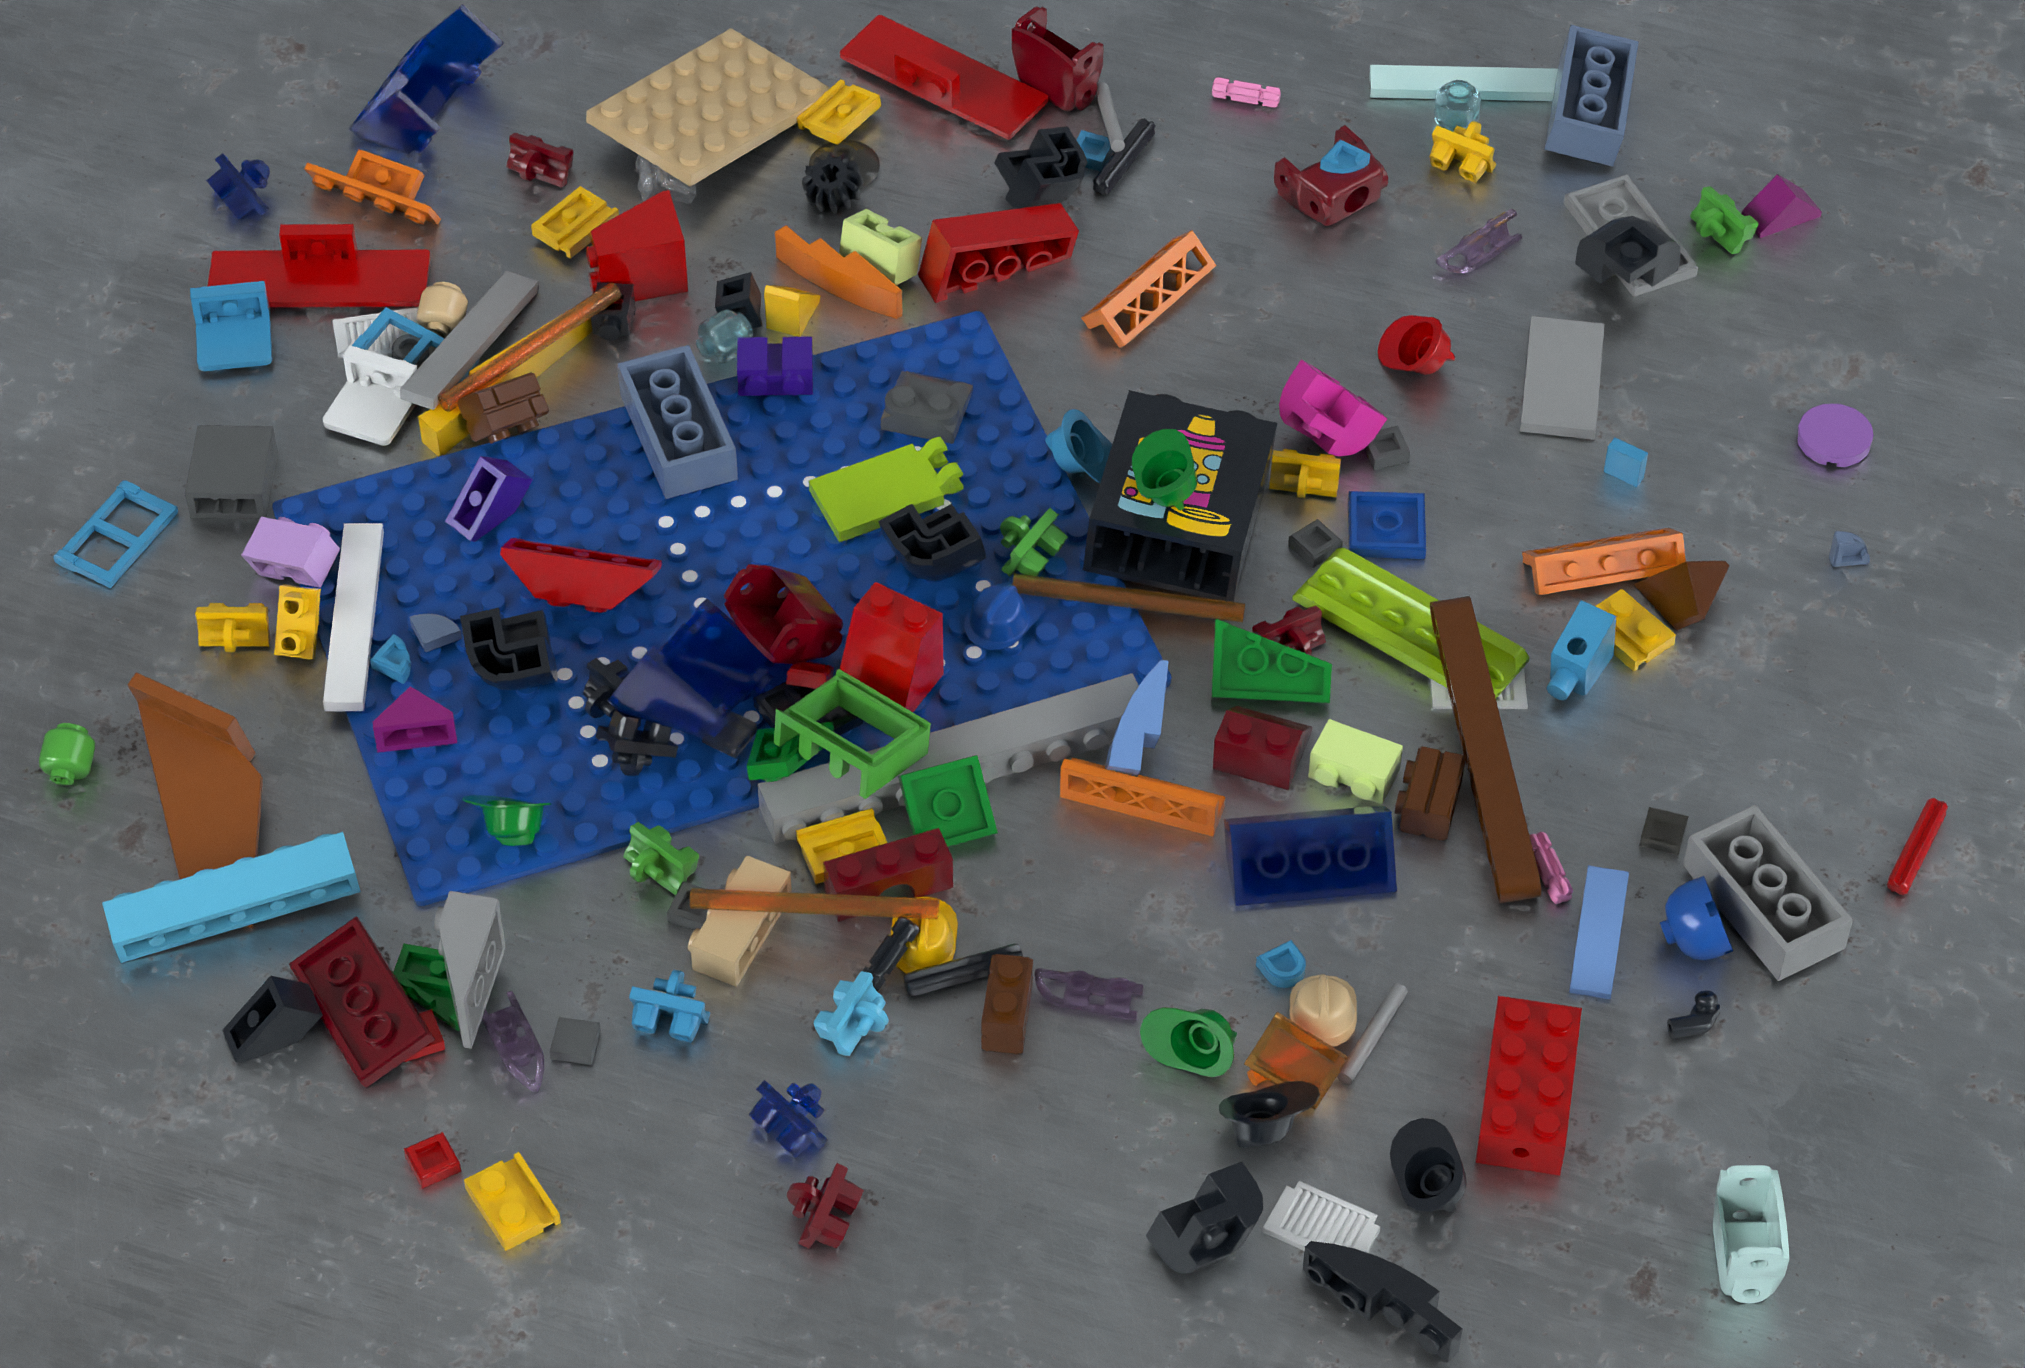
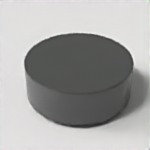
[392,334,430,369]

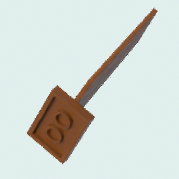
[128,672,263,929]

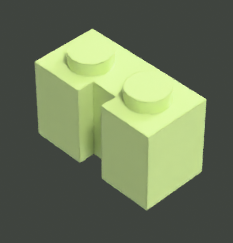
[839,209,922,285]
[1308,719,1403,804]

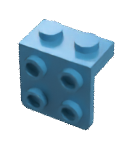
[190,281,272,371]

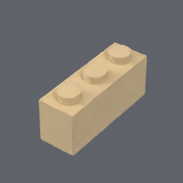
[688,855,792,987]

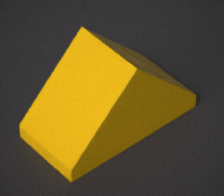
[764,285,821,337]

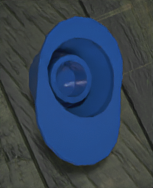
[964,582,1043,650]

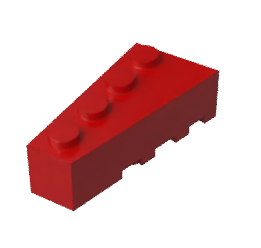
[918,203,1079,303]

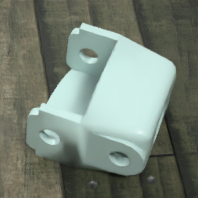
[1713,1165,1789,1304]

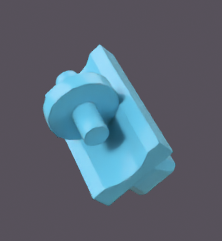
[814,971,889,1056]

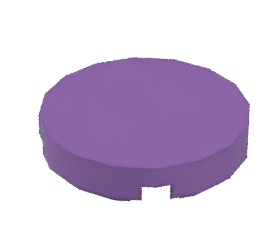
[1797,404,1874,467]

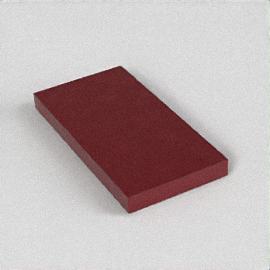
[289,916,435,1088]

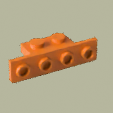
[304,149,441,225]

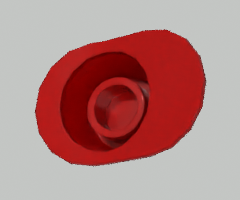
[1378,315,1456,375]

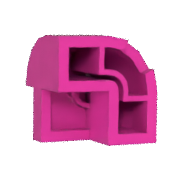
[1279,359,1388,457]

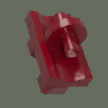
[506,133,574,188]
[1252,605,1326,656]
[787,1163,864,1249]

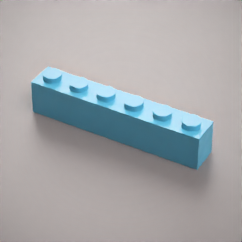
[102,832,361,963]

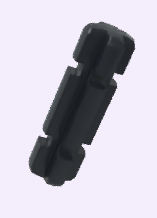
[863,916,919,992]

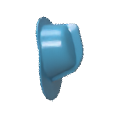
[1045,409,1112,484]

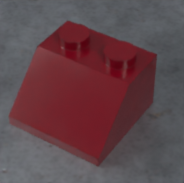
[1213,706,1312,790]

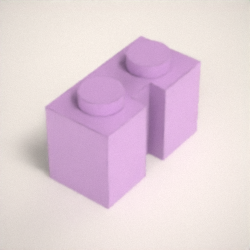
[241,517,340,588]

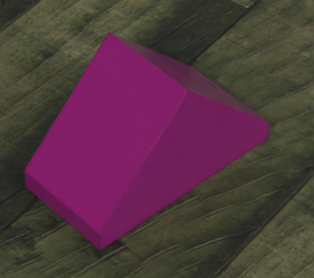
[1741,174,1822,238]
[373,686,457,753]

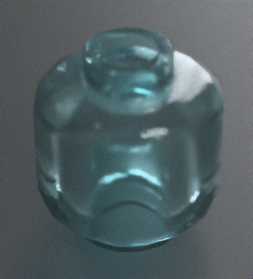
[1434,80,1481,132]
[696,309,753,364]

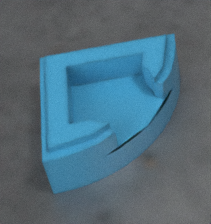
[1320,140,1370,174]
[370,634,411,684]

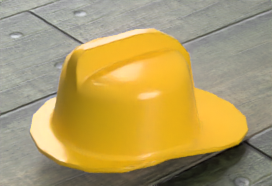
[891,896,958,973]

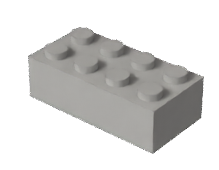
[1683,805,1853,981]

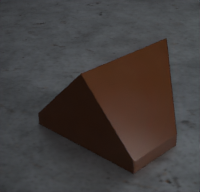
[1633,561,1730,630]

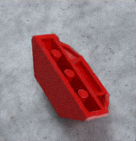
[500,538,662,612]

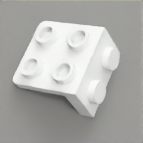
[323,345,417,446]

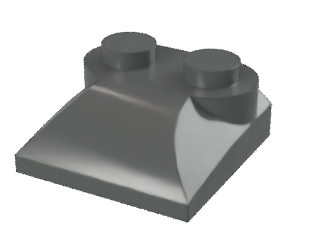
[881,371,973,444]

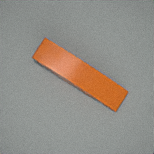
[775,225,902,319]

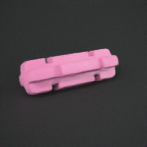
[1212,77,1281,108]
[1529,832,1573,904]

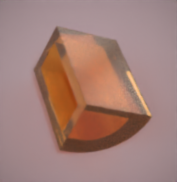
[1244,1012,1348,1110]

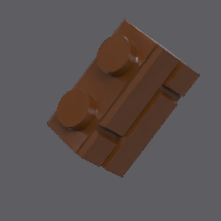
[457,372,549,444]
[1394,746,1466,841]
[981,954,1033,1054]

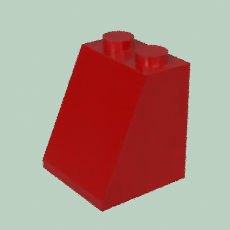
[586,190,688,304]
[840,582,944,712]

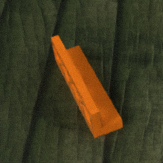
[1081,230,1217,348]
[1522,527,1686,595]
[1060,757,1225,837]

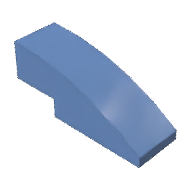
[1105,660,1169,777]
[1569,865,1629,999]

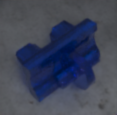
[206,153,270,220]
[748,1080,828,1158]

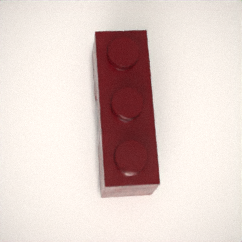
[823,828,953,922]

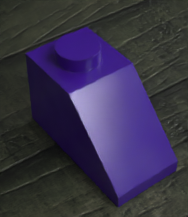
[445,456,533,542]

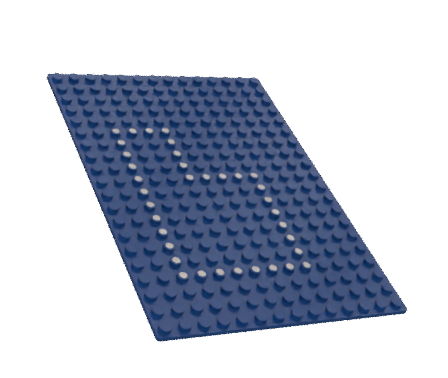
[272,311,1172,906]

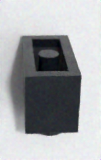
[222,976,323,1063]

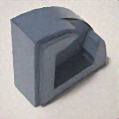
[1829,531,1870,567]
[410,614,462,652]

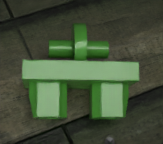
[1690,186,1758,254]
[1000,508,1068,581]
[623,822,699,896]

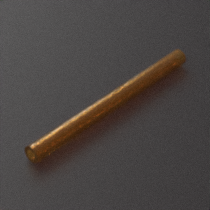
[438,283,621,412]
[1012,573,1245,623]
[690,888,939,920]

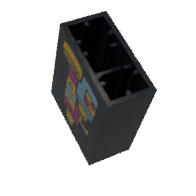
[1083,390,1278,604]

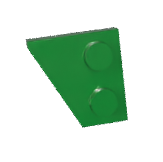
[746,722,835,782]
[393,943,460,1031]

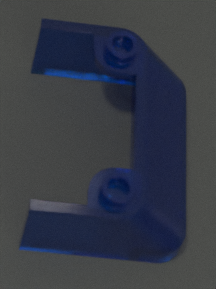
[349,4,504,154]

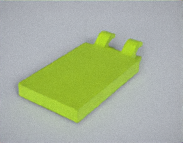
[808,437,964,543]

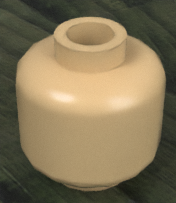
[417,282,468,338]

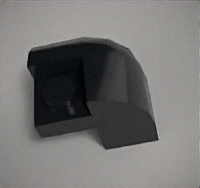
[994,126,1088,209]
[1575,216,1681,287]
[878,504,986,581]
[460,608,558,690]
[1146,1162,1263,1274]

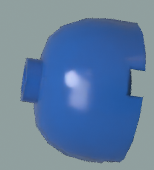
[1660,876,1733,960]

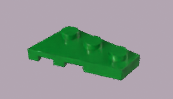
[1211,619,1332,703]

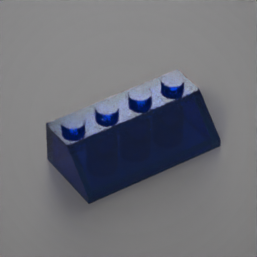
[1224,805,1397,906]

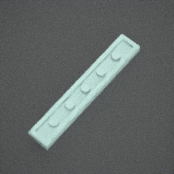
[1369,65,1558,102]

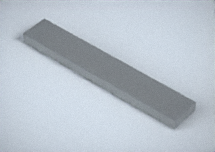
[400,271,539,410]

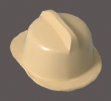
[1290,974,1357,1048]

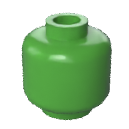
[39,723,95,785]

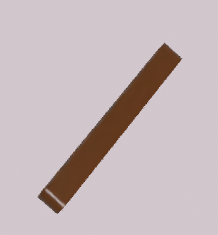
[1430,596,1541,904]

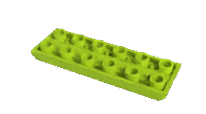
[1292,548,1530,698]

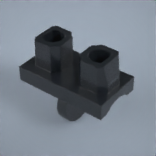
[583,658,655,727]
[595,709,678,776]

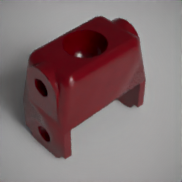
[1012,6,1104,112]
[1274,125,1388,226]
[724,564,844,664]

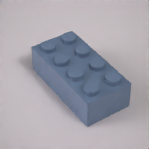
[1544,25,1639,167]
[617,345,738,499]

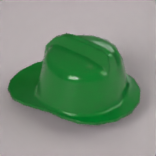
[1132,429,1197,511]
[462,795,551,846]
[1140,1007,1237,1077]

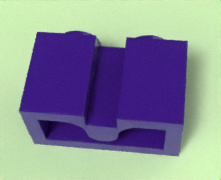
[737,336,813,396]

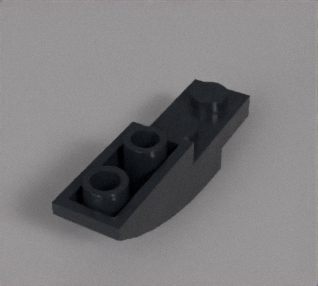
[1303,1241,1463,1362]

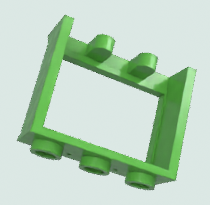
[774,669,931,799]

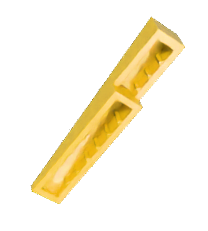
[418,300,592,456]

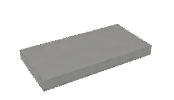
[1563,174,1698,297]
[1520,316,1605,440]

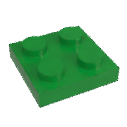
[898,755,998,847]

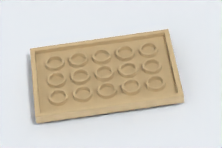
[586,29,830,187]

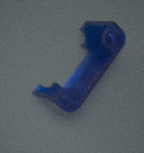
[608,598,776,739]

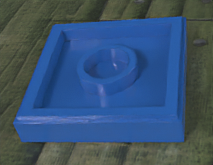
[1348,491,1426,559]

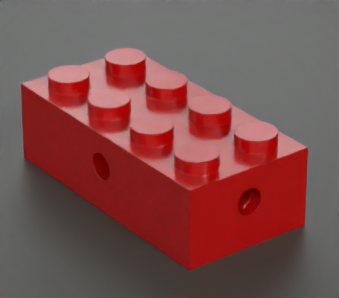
[1475,996,1582,1176]

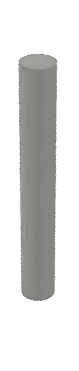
[1096,82,1125,152]
[1337,983,1408,1085]

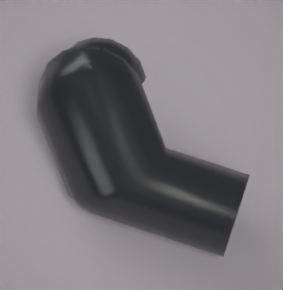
[1667,990,1720,1039]

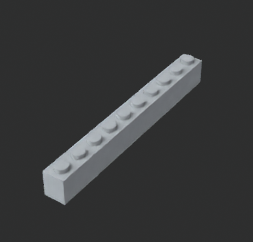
[758,673,1139,844]

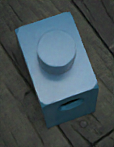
[1546,600,1616,700]

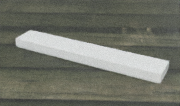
[323,523,384,711]

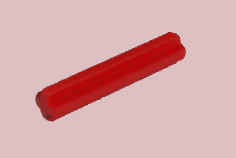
[1887,798,1948,895]

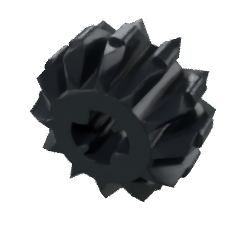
[802,151,864,214]

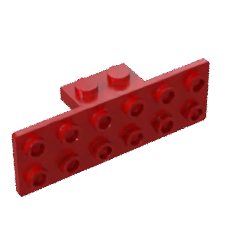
[840,15,1048,140]
[207,224,430,308]

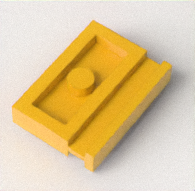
[797,79,882,145]
[531,186,619,259]
[1595,589,1676,672]
[796,808,888,884]
[464,1152,561,1251]

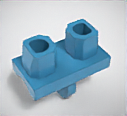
[629,969,711,1043]

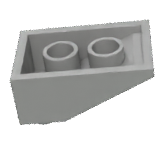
[434,891,506,1049]

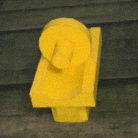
[1429,121,1496,183]
[1269,449,1341,499]
[274,584,321,660]
[195,603,271,652]

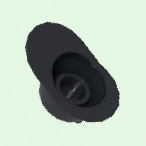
[1219,1081,1320,1148]
[1390,1118,1467,1213]

